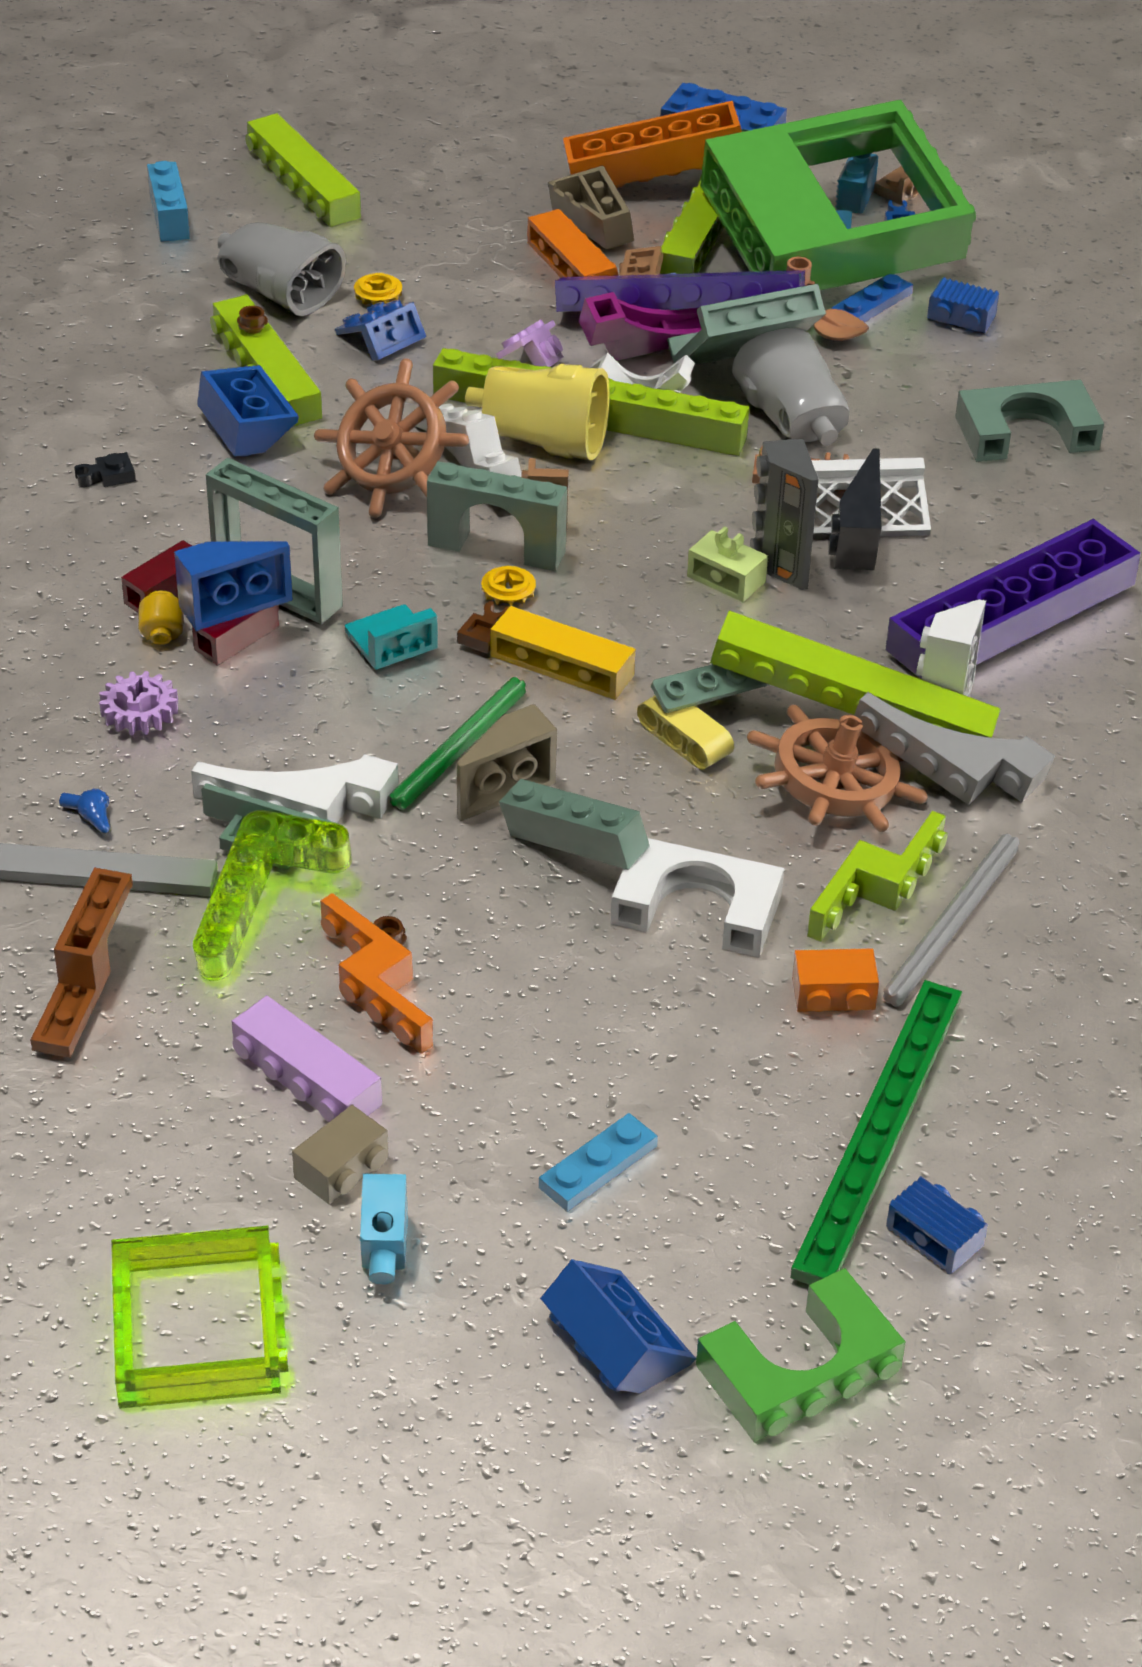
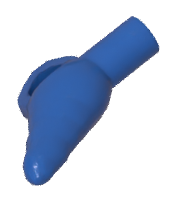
[59,788,110,833]

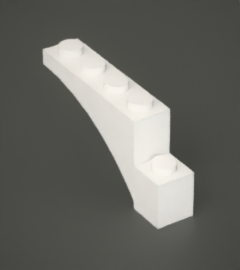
[416,404,521,477]
[191,754,399,823]

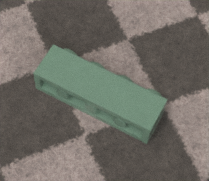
[499,779,650,870]

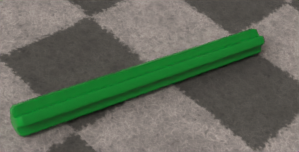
[390,677,526,810]

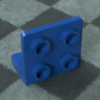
[334,299,427,361]

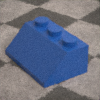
[197,365,299,457]
[540,1259,696,1394]

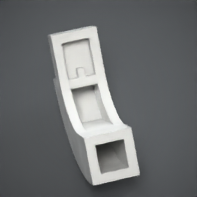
[589,353,695,393]

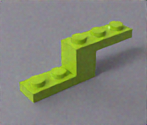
[807,811,948,942]

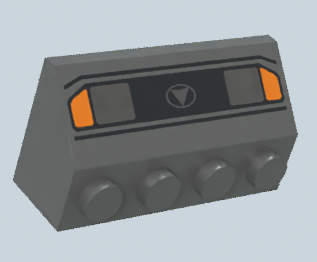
[750,438,819,590]

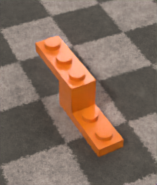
[320,893,433,1054]

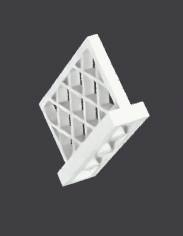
[811,457,931,539]

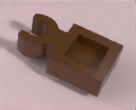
[457,601,509,654]

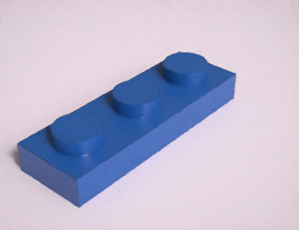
[831,274,913,322]

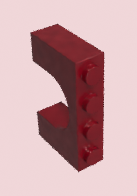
[121,540,279,666]

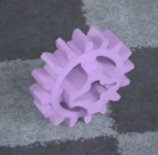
[99,671,178,735]

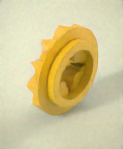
[354,273,402,305]
[481,566,536,606]

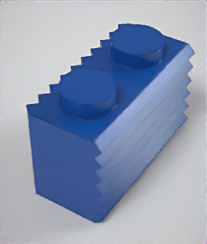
[927,277,999,334]
[886,1176,988,1274]

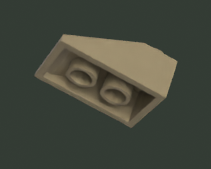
[457,704,557,822]

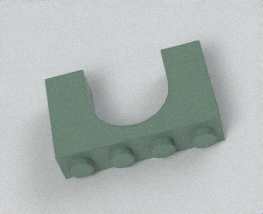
[955,379,1104,462]
[427,461,567,571]

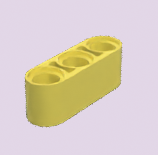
[637,696,735,770]

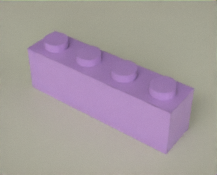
[231,995,382,1122]

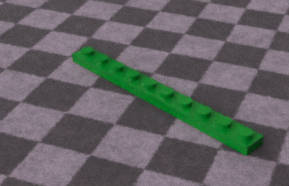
[790,980,962,1285]

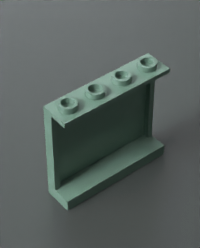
[667,284,826,365]

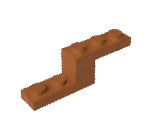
[30,867,133,1058]

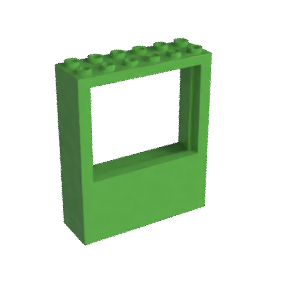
[700,99,976,291]

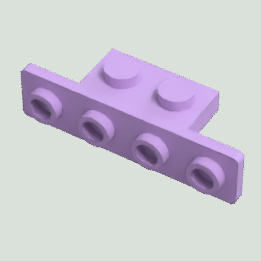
[496,319,564,367]

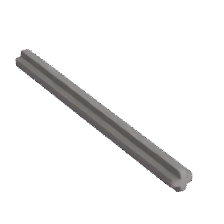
[883,833,1020,1007]

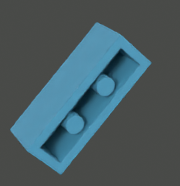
[147,161,190,242]

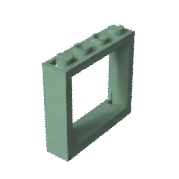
[206,458,343,624]

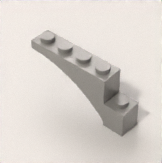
[854,692,1056,805]

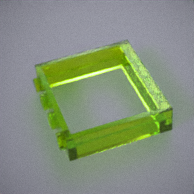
[111,1225,288,1409]

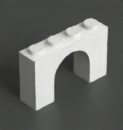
[611,838,784,958]

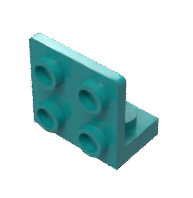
[345,604,438,670]

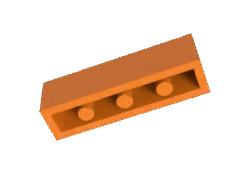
[527,209,618,278]

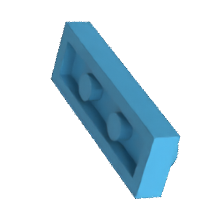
[538,1113,658,1212]

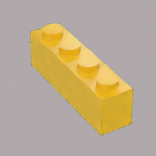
[490,606,636,700]

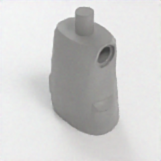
[217,222,346,316]
[732,328,850,446]

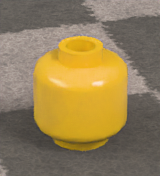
[138,590,184,645]

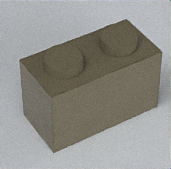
[292,1104,389,1205]

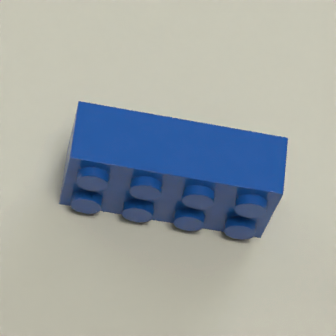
[660,83,787,132]

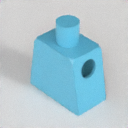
[360,1174,408,1285]

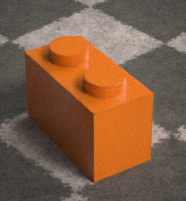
[792,948,879,1012]

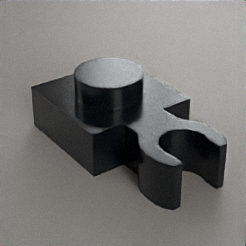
[74,452,136,488]

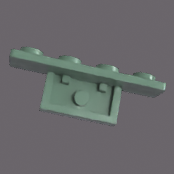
[651,664,769,713]
[201,783,342,870]

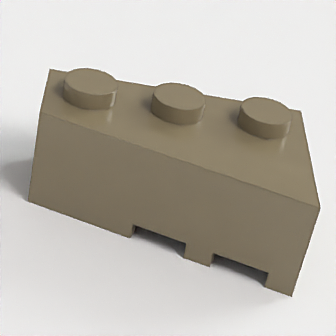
[548,166,634,249]

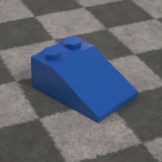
[174,541,293,631]

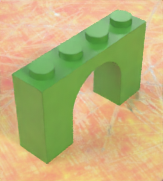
[696,1268,906,1442]

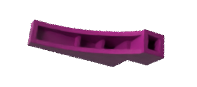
[579,292,702,361]

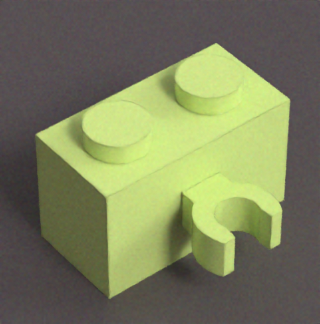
[687,526,768,603]

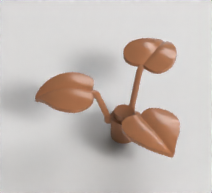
[786,257,869,341]

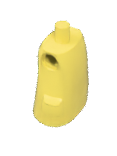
[465,363,610,460]

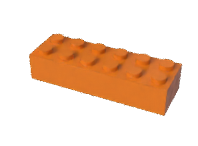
[563,101,742,188]

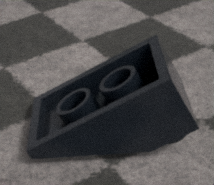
[828,448,881,570]

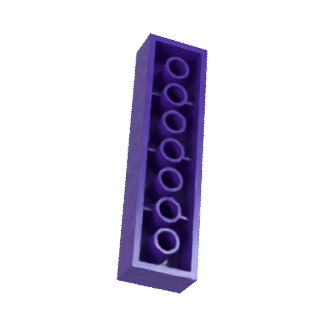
[885,518,1141,679]

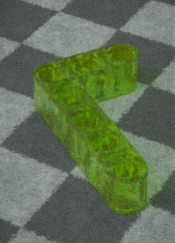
[193,810,352,981]

